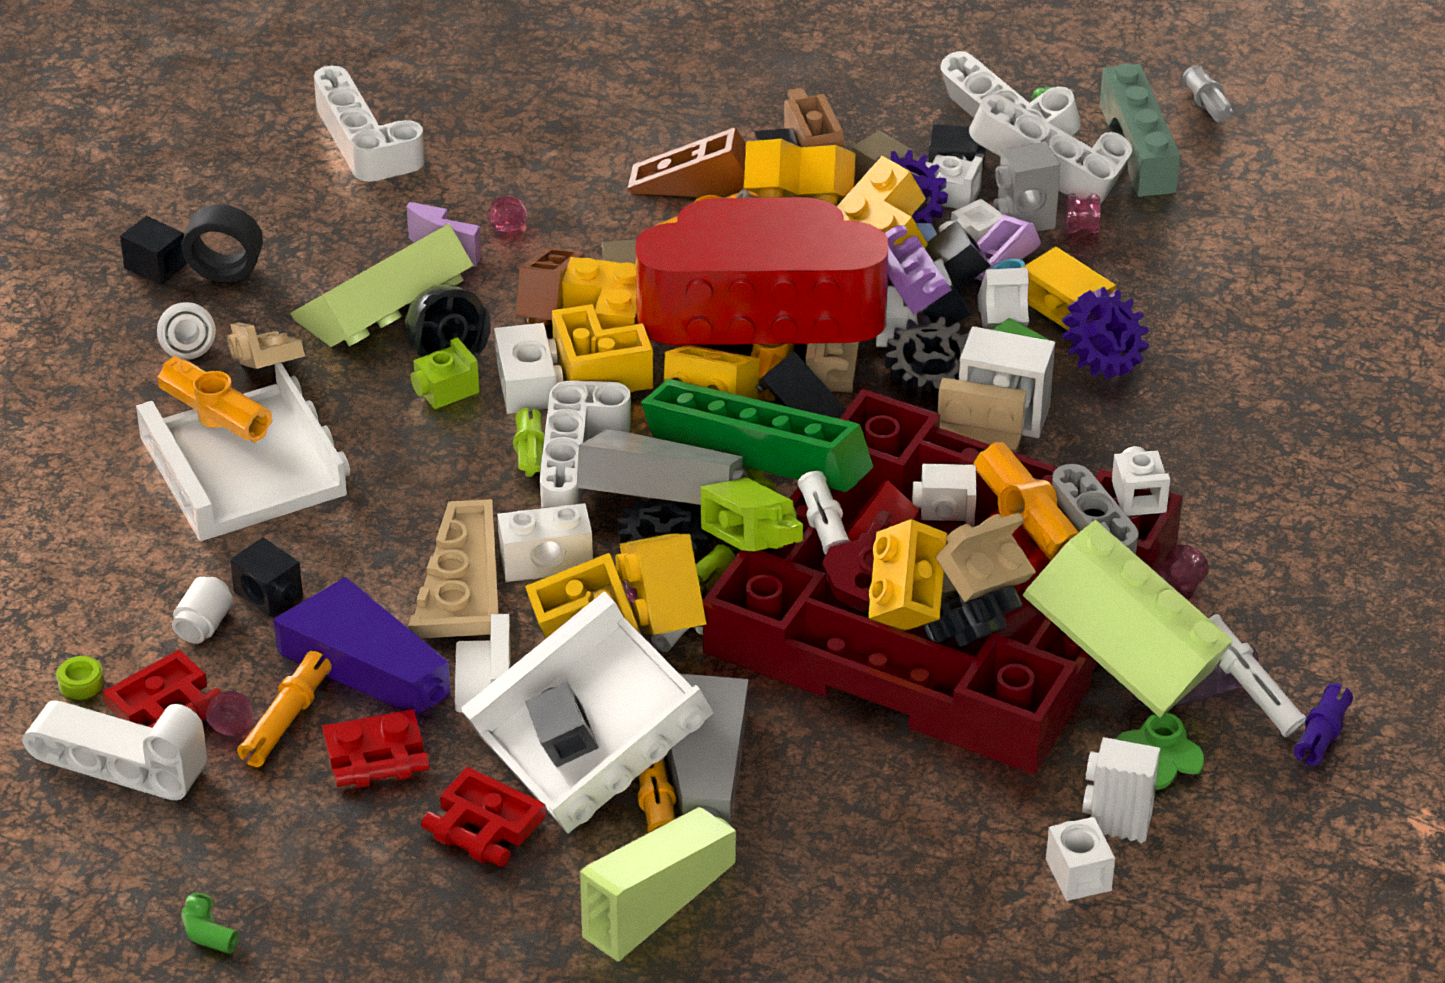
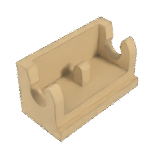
[806,342,859,392]

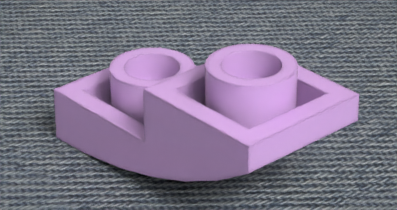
[407,202,481,267]

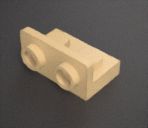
[227,322,305,369]
[938,378,1027,453]
[935,513,1036,602]

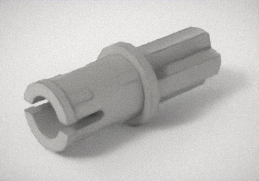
[1183,65,1234,123]

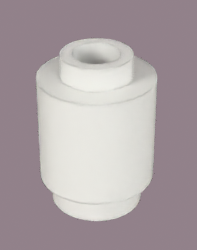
[172,577,233,644]

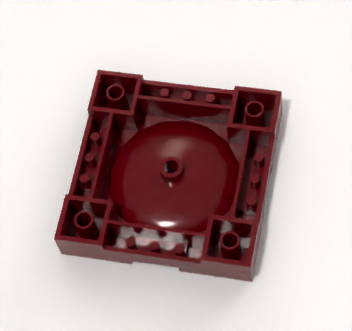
[703,389,1183,774]

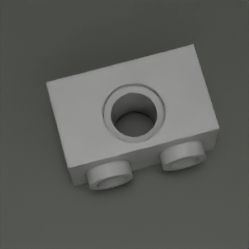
[993,141,1061,232]

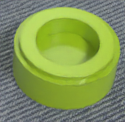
[56,656,104,700]

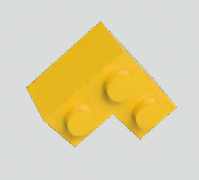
[744,139,856,206]
[837,156,928,249]
[562,257,637,330]
[552,304,653,393]
[616,534,707,635]
[525,553,643,639]

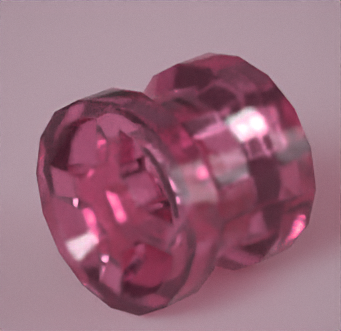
[1065,194,1101,234]
[1155,544,1209,600]

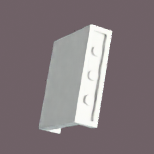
[136,363,350,542]
[461,591,714,833]

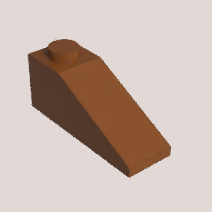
[628,127,746,197]
[516,247,585,325]

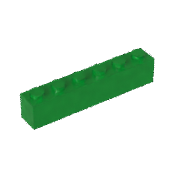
[641,379,873,492]

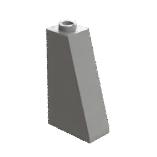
[576,429,747,505]
[666,674,749,826]

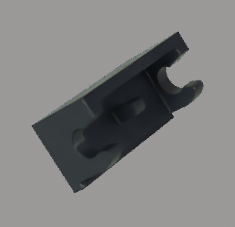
[755,351,846,419]

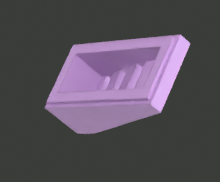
[975,215,1041,281]

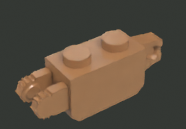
[783,88,844,148]

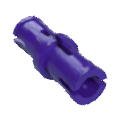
[1294,683,1353,766]

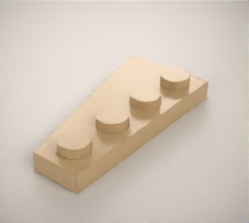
[408,499,499,639]

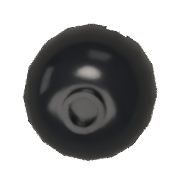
[405,284,491,357]

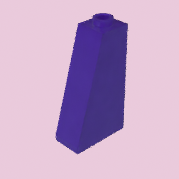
[273,577,451,716]

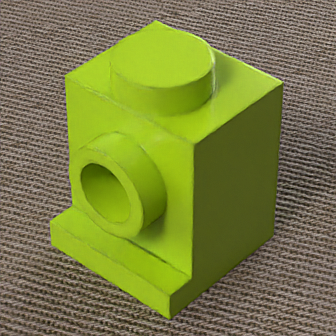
[410,337,479,409]

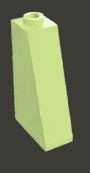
[580,807,736,962]

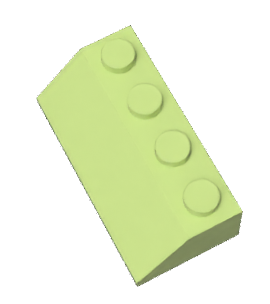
[290,223,474,347]
[1023,520,1233,718]

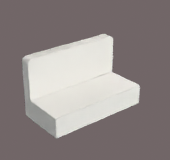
[455,614,511,712]

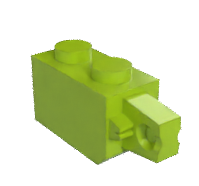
[700,477,803,551]

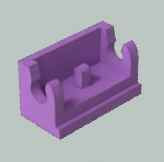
[884,225,952,315]

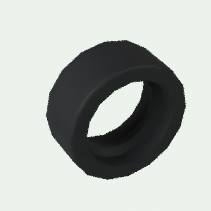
[181,204,263,283]

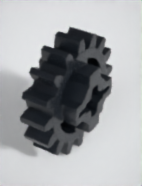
[885,315,969,400]
[618,497,713,564]
[923,585,1023,649]

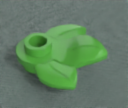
[1115,713,1204,790]

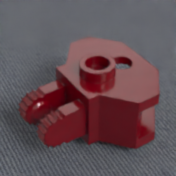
[822,510,891,616]

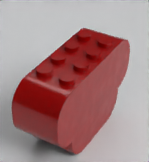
[635,197,888,345]

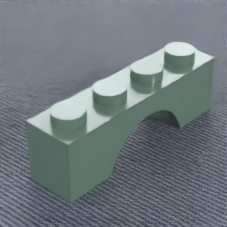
[1100,64,1180,197]

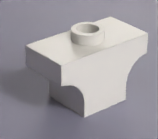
[977,268,1029,330]

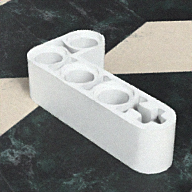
[941,51,1081,136]
[314,66,425,182]
[969,94,1133,206]
[540,381,631,509]
[22,700,207,800]

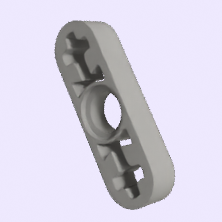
[1052,464,1138,554]

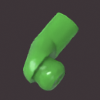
[181,893,239,954]

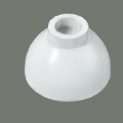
[157,302,216,360]

